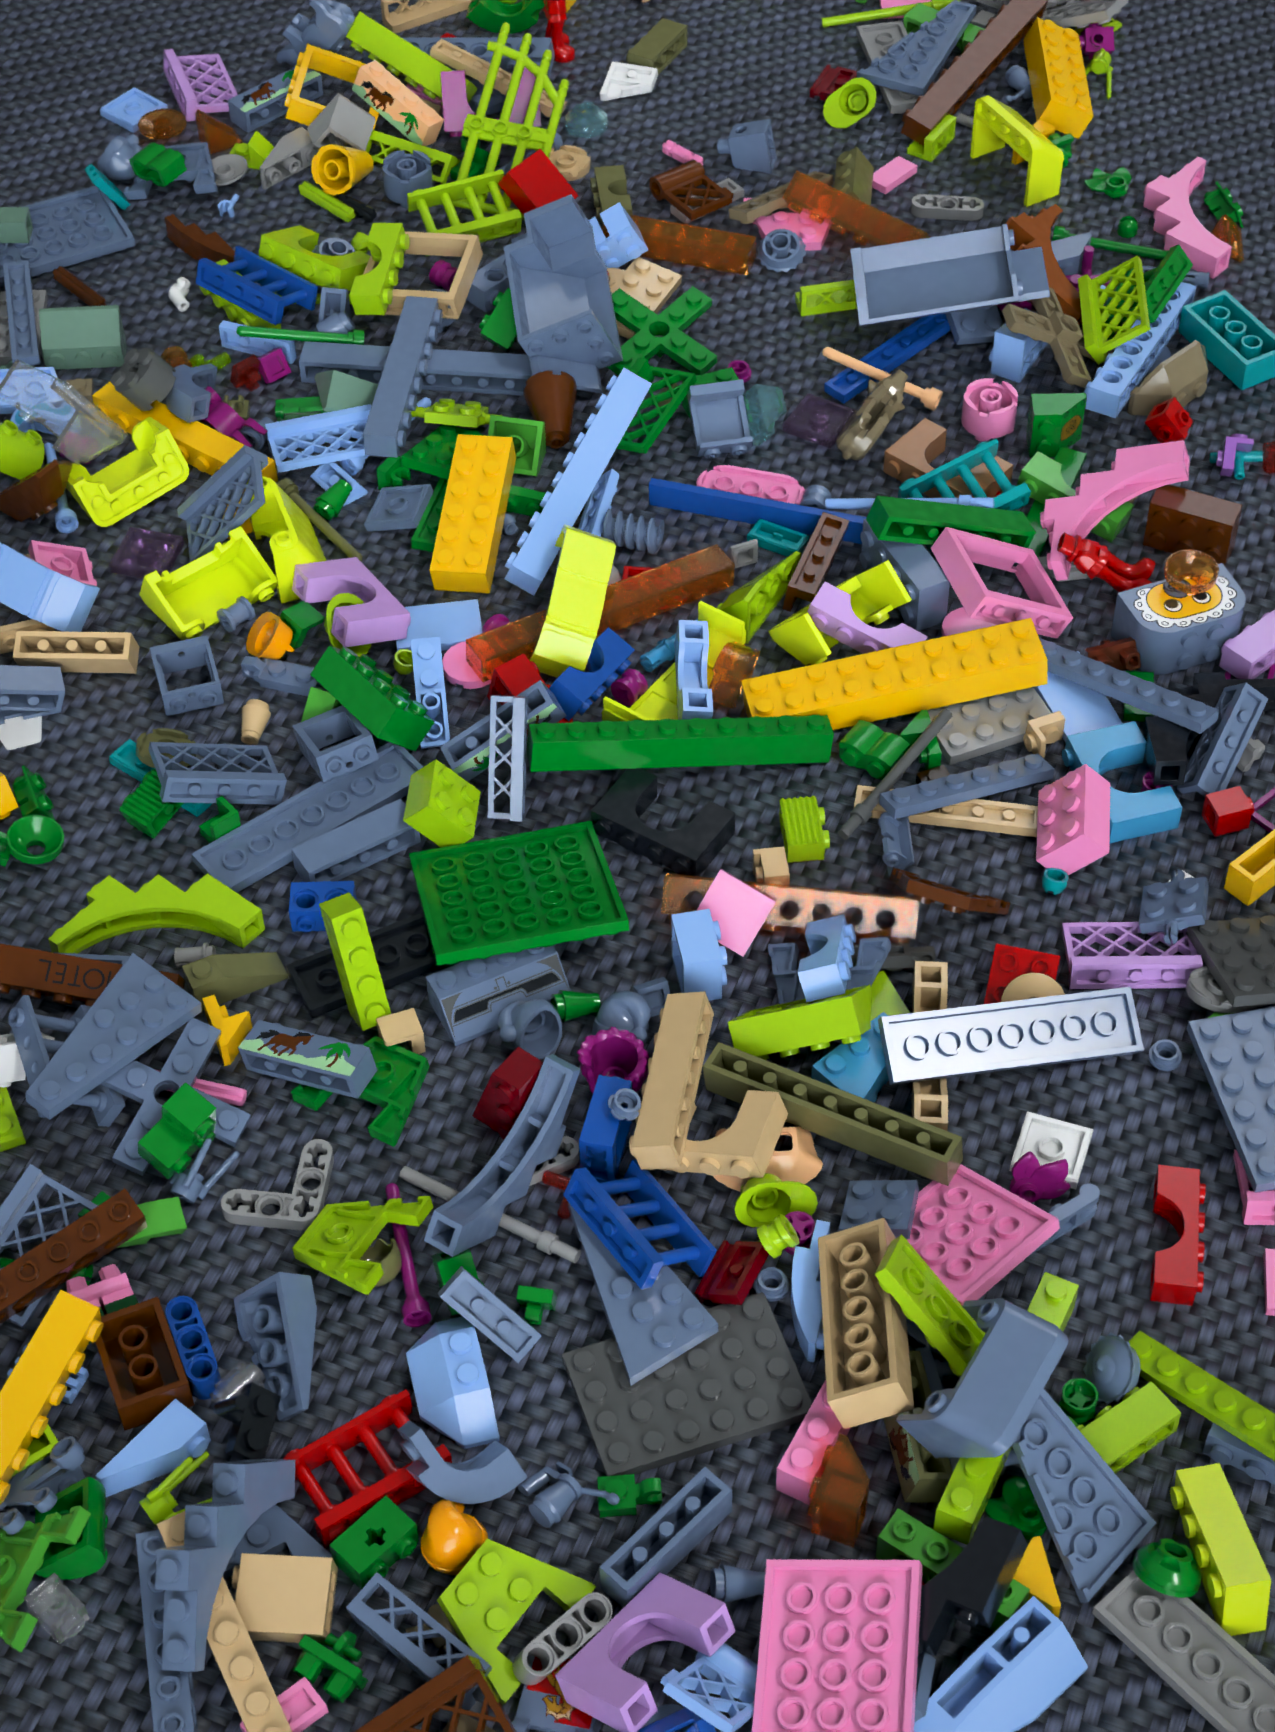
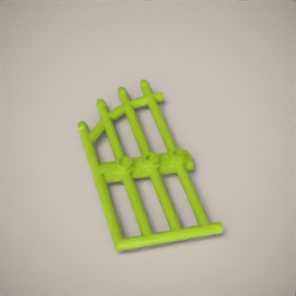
[452,23,569,221]

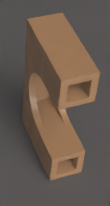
[883,418,1013,498]

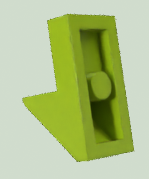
[229,131,274,170]

